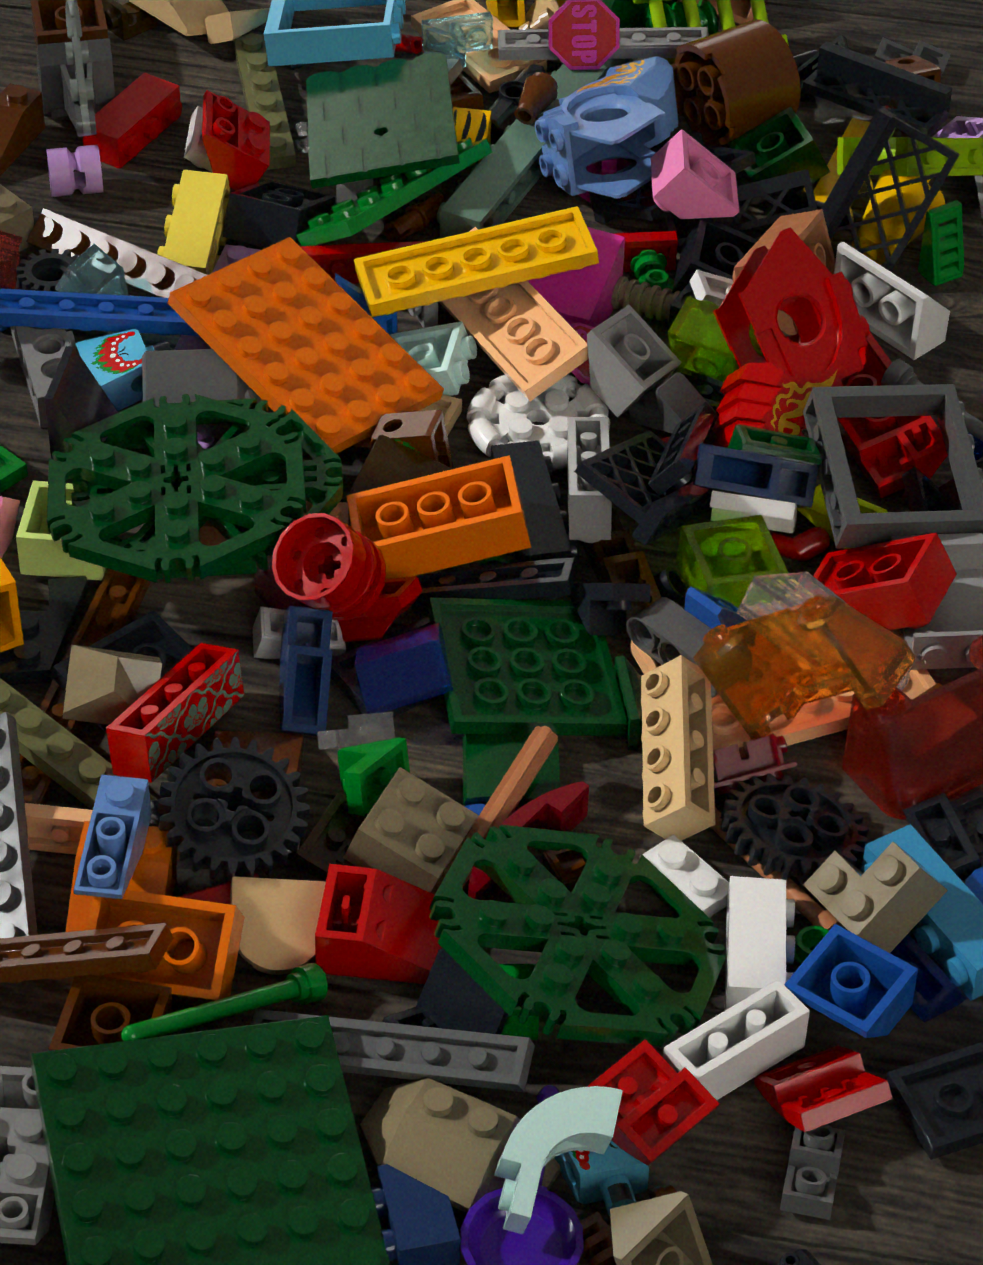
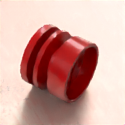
[272,513,386,620]

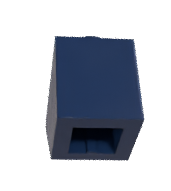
[371,1164,461,1265]

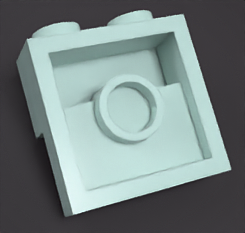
[390,321,477,396]

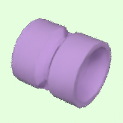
[46,145,103,197]

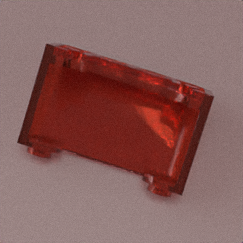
[842,635,983,819]

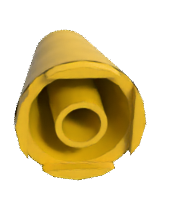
[852,169,945,265]

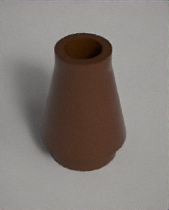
[515,72,558,125]

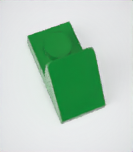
[337,737,410,816]

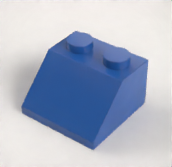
[784,924,918,1038]

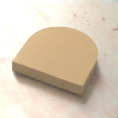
[230,876,326,975]

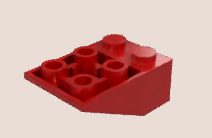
[315,864,442,984]

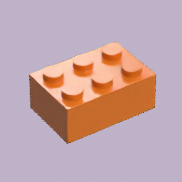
[86,890,245,1006]

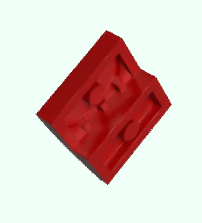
[587,1039,720,1166]
[754,1045,892,1133]

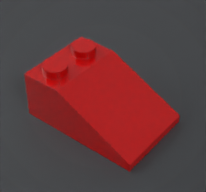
[797,532,957,630]

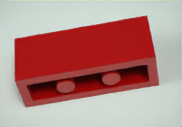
[83,73,182,169]

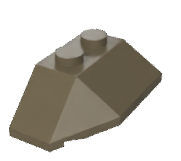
[360,1077,561,1213]

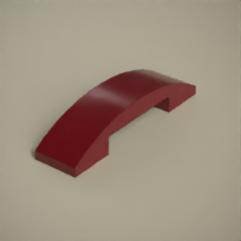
[468,781,589,901]

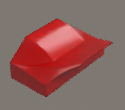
[337,576,422,642]

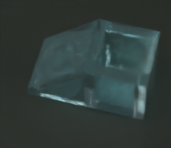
[55,243,128,335]

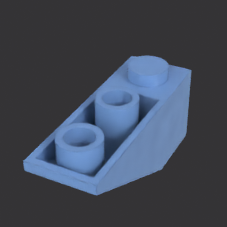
[73,775,152,899]

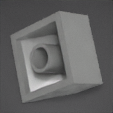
[587,305,682,418]

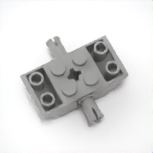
[0,1066,55,1245]

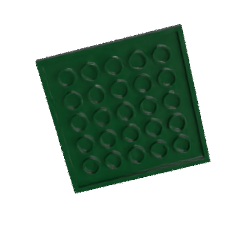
[31,1015,390,1265]

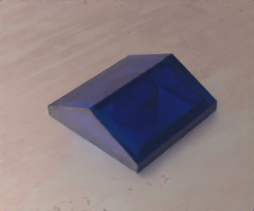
[355,622,453,717]

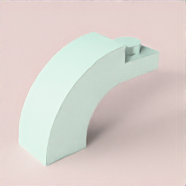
[494,1086,623,1234]

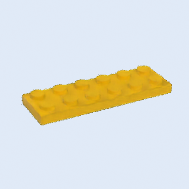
[354,206,599,317]

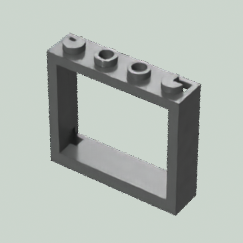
[803,384,983,548]

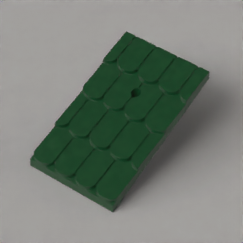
[306,53,460,189]

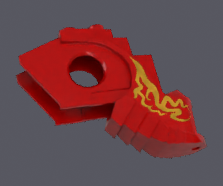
[712,227,870,448]

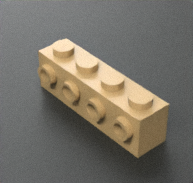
[641,655,716,841]

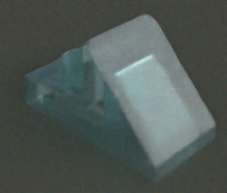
[422,12,493,68]

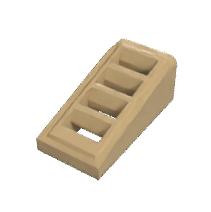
[204,8,270,44]

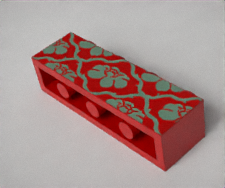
[106,643,244,783]

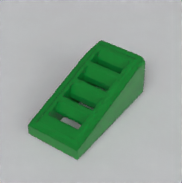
[918,200,964,286]

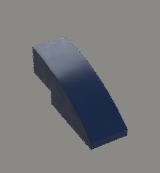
[693,443,819,509]
[279,606,333,737]

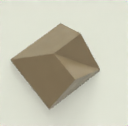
[62,645,162,725]
[610,1191,713,1265]

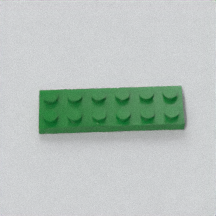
[296,137,492,246]

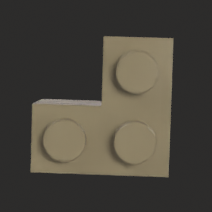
[803,842,948,953]

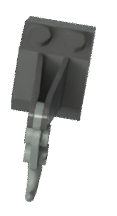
[37,0,115,137]

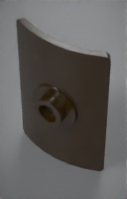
[348,435,452,495]

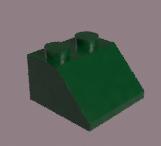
[728,106,830,185]

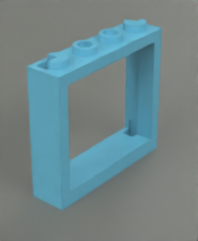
[264,0,406,66]

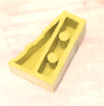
[157,170,231,275]

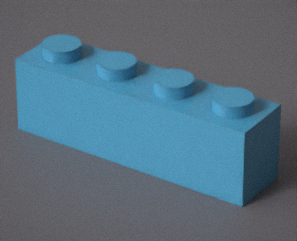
[861,824,983,1001]

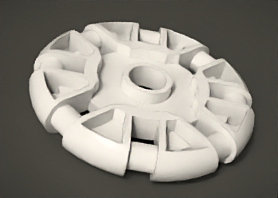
[467,374,610,471]

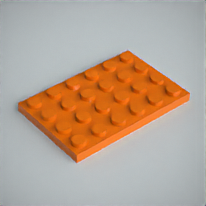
[168,237,444,454]

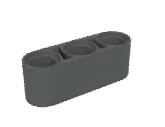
[626,597,748,698]

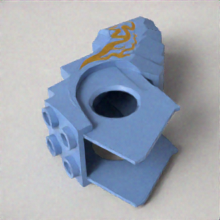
[535,56,679,199]

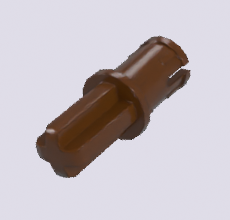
[384,193,447,242]

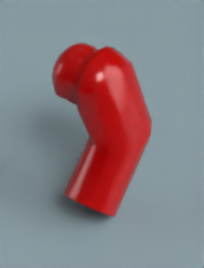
[768,527,830,562]

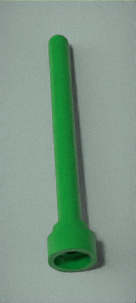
[121,963,328,1041]

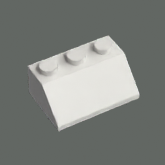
[834,242,950,360]

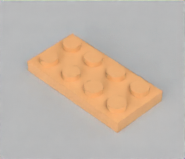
[411,0,547,93]

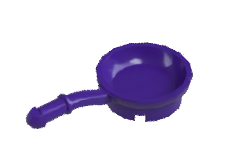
[461,1085,584,1265]

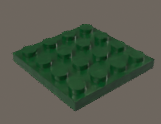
[427,598,628,736]

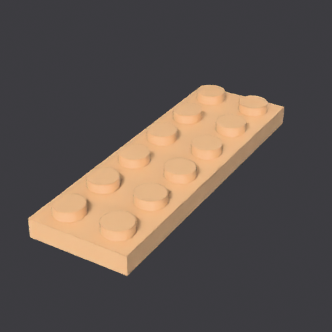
[439,227,588,401]

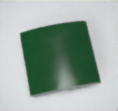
[463,733,560,807]

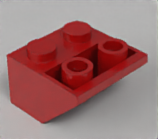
[202,90,270,190]

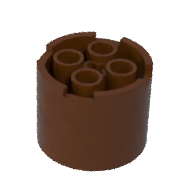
[671,19,801,147]

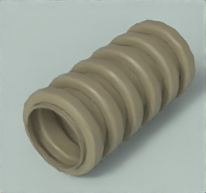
[611,276,681,324]

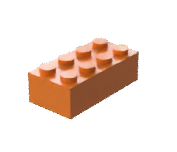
[346,455,532,579]

